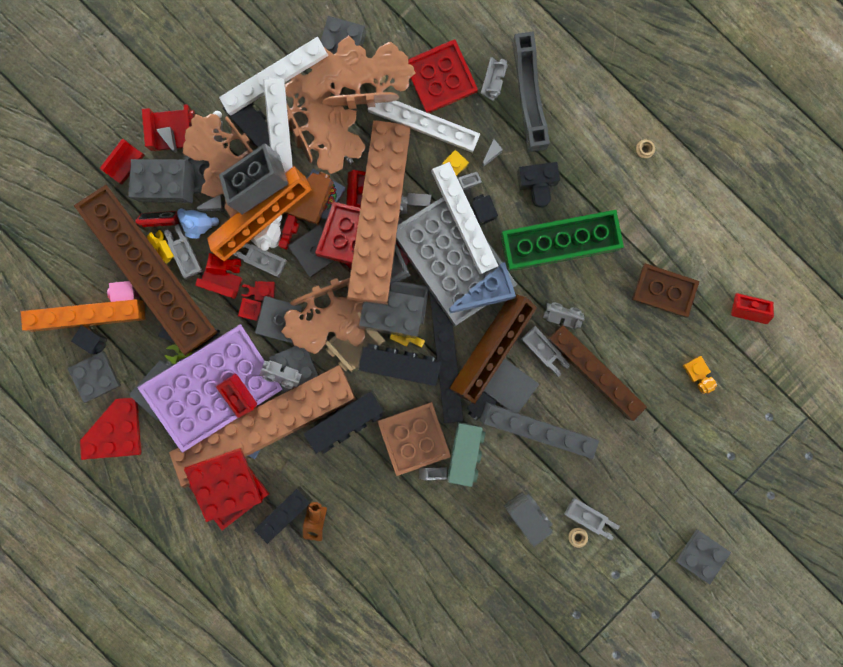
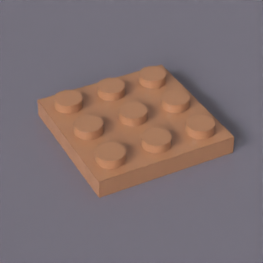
[377,402,451,476]

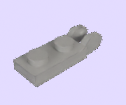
[164,224,203,279]
[233,243,287,278]
[521,326,570,377]
[564,497,620,541]

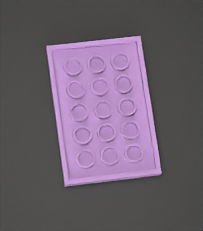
[138,324,283,453]

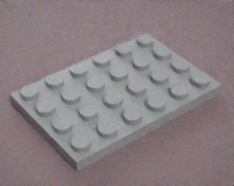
[396,197,517,327]

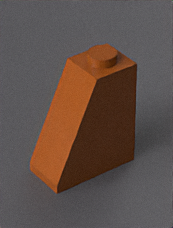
[284,172,334,225]

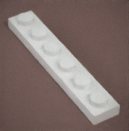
[219,37,329,116]
[263,78,293,173]
[368,92,480,153]
[431,162,498,274]

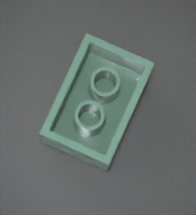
[447,422,485,487]

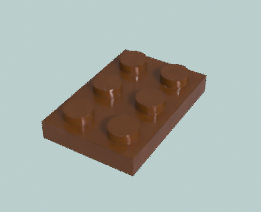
[632,263,700,318]

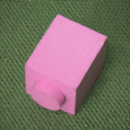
[107,281,140,302]

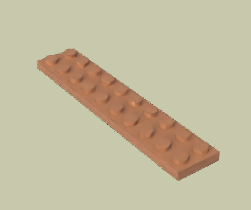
[347,120,411,304]
[169,365,356,488]

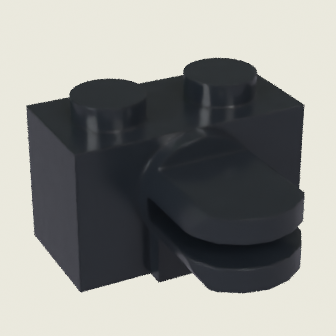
[517,162,560,208]

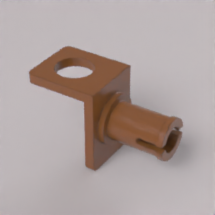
[303,502,327,541]

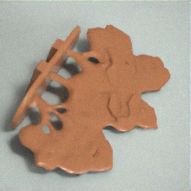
[301,36,416,109]
[285,73,365,174]
[183,114,253,218]
[281,278,365,354]

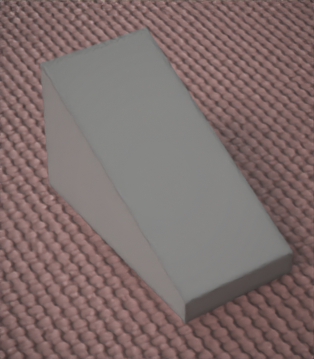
[156,127,178,153]
[482,139,503,167]
[457,172,482,191]
[407,193,431,208]
[197,195,224,211]
[419,467,447,480]

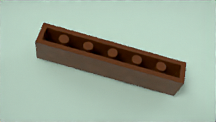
[449,294,537,404]
[548,325,647,421]

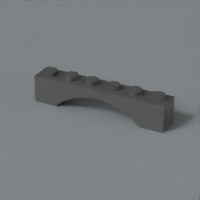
[512,31,550,152]
[480,402,599,459]

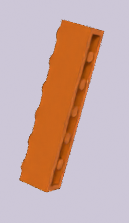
[207,166,312,261]
[21,299,146,332]

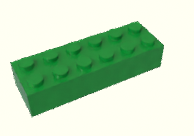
[500,210,624,272]

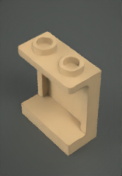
[325,312,386,372]

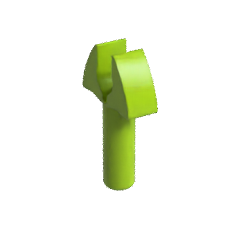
[165,344,193,364]

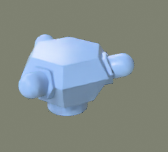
[177,208,219,239]

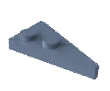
[449,262,516,314]

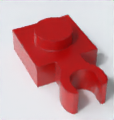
[278,214,299,250]
[206,253,241,275]
[241,281,275,301]
[238,298,262,321]

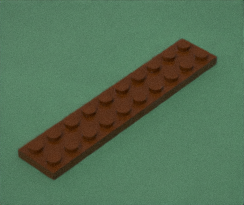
[74,185,217,356]

